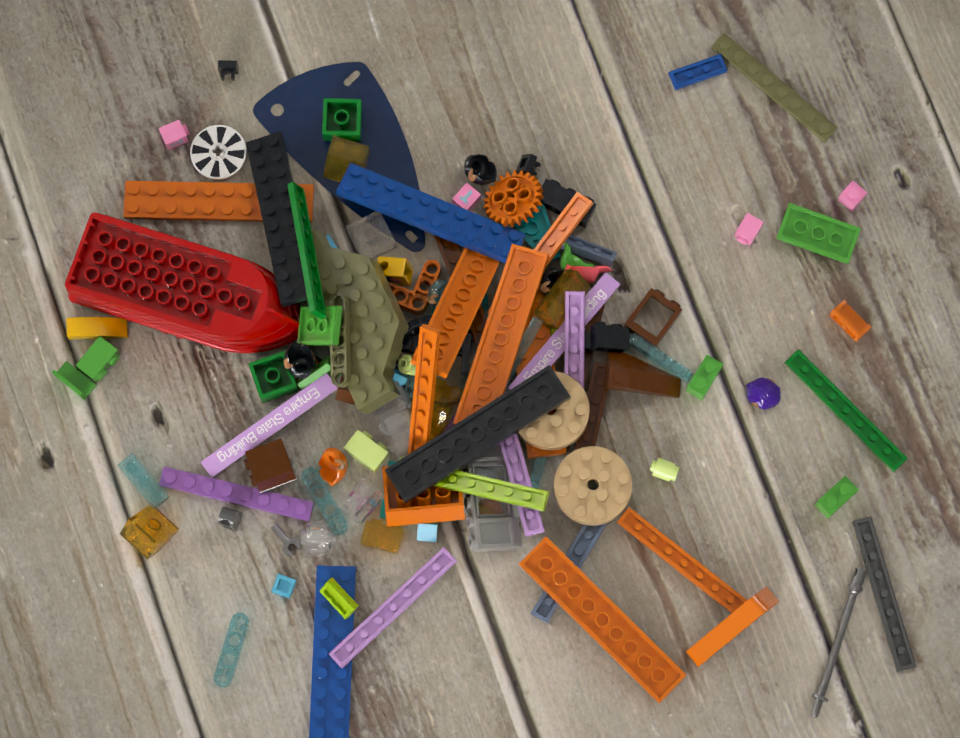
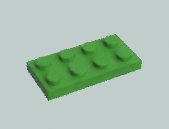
[776,203,861,264]

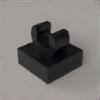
[218,60,239,81]
[516,154,541,176]

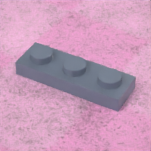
[561,235,617,267]

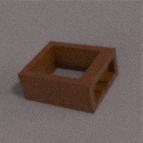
[624,288,682,350]

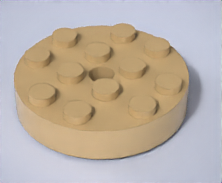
[518,371,590,450]
[553,446,632,526]

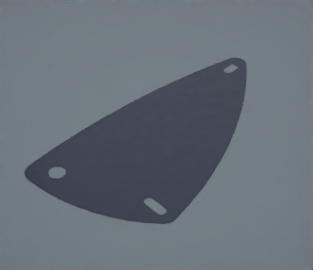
[253,62,425,252]

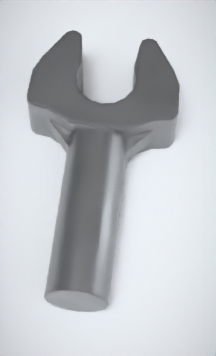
[271,523,301,557]

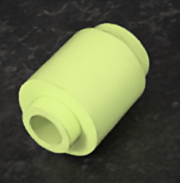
[398,355,416,376]
[649,458,679,481]

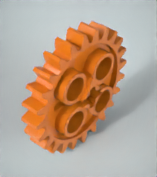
[483,170,544,228]

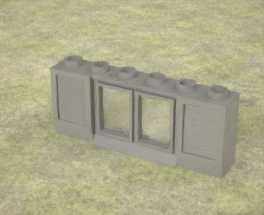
[461,444,522,552]

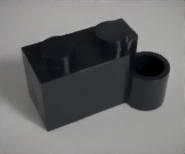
[585,321,630,353]

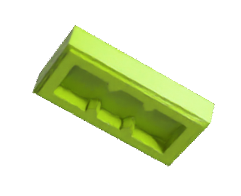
[319,577,359,620]

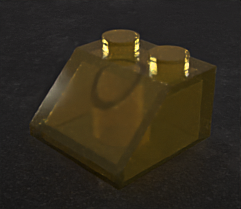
[323,136,370,182]
[120,503,179,560]

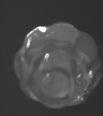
[300,520,336,557]

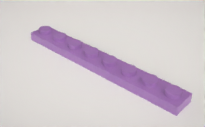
[159,467,314,522]

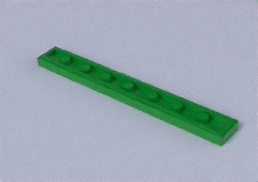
[287,182,327,319]
[784,349,908,472]

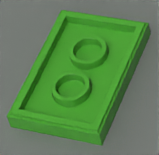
[297,306,342,345]

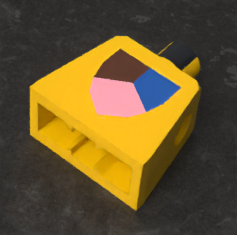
[377,256,414,287]

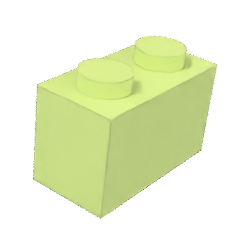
[344,430,389,474]

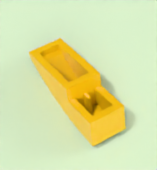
[66,317,128,340]

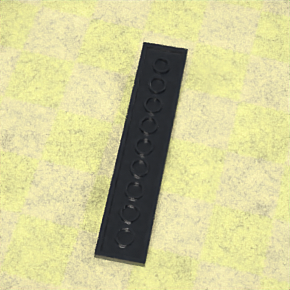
[246,131,308,307]
[385,365,571,503]

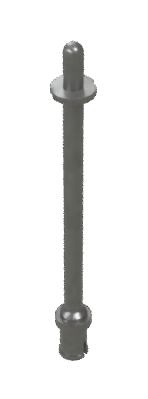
[811,568,867,718]

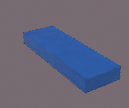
[668,54,727,90]

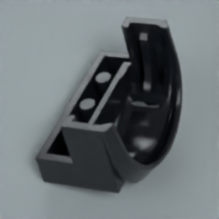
[394,316,472,376]

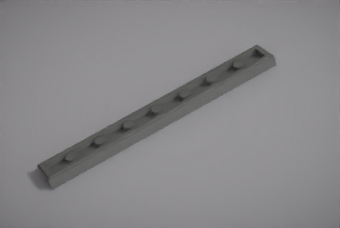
[852,516,917,672]

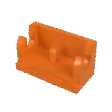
[829,299,872,342]

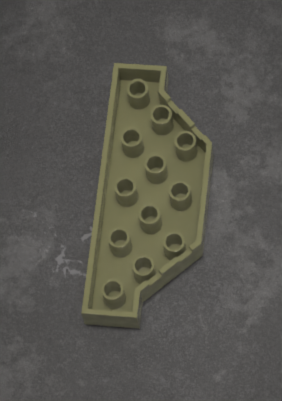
[312,230,409,415]

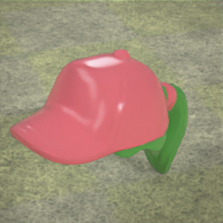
[560,243,612,284]

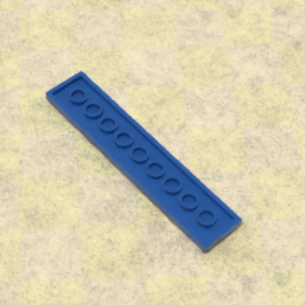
[336,163,526,263]
[309,565,356,738]

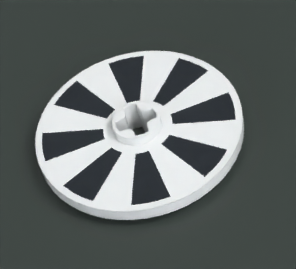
[190,125,247,180]

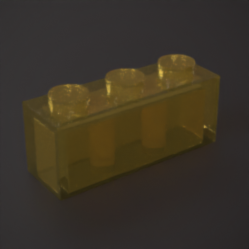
[533,269,590,329]

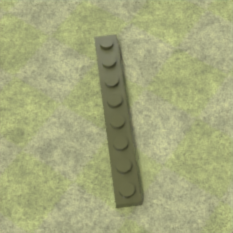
[711,33,838,143]

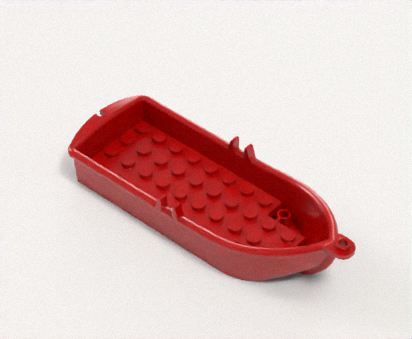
[64,212,301,353]

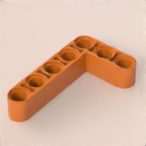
[388,260,441,315]
[686,586,779,667]

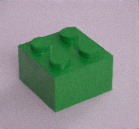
[322,98,363,142]
[248,351,299,404]

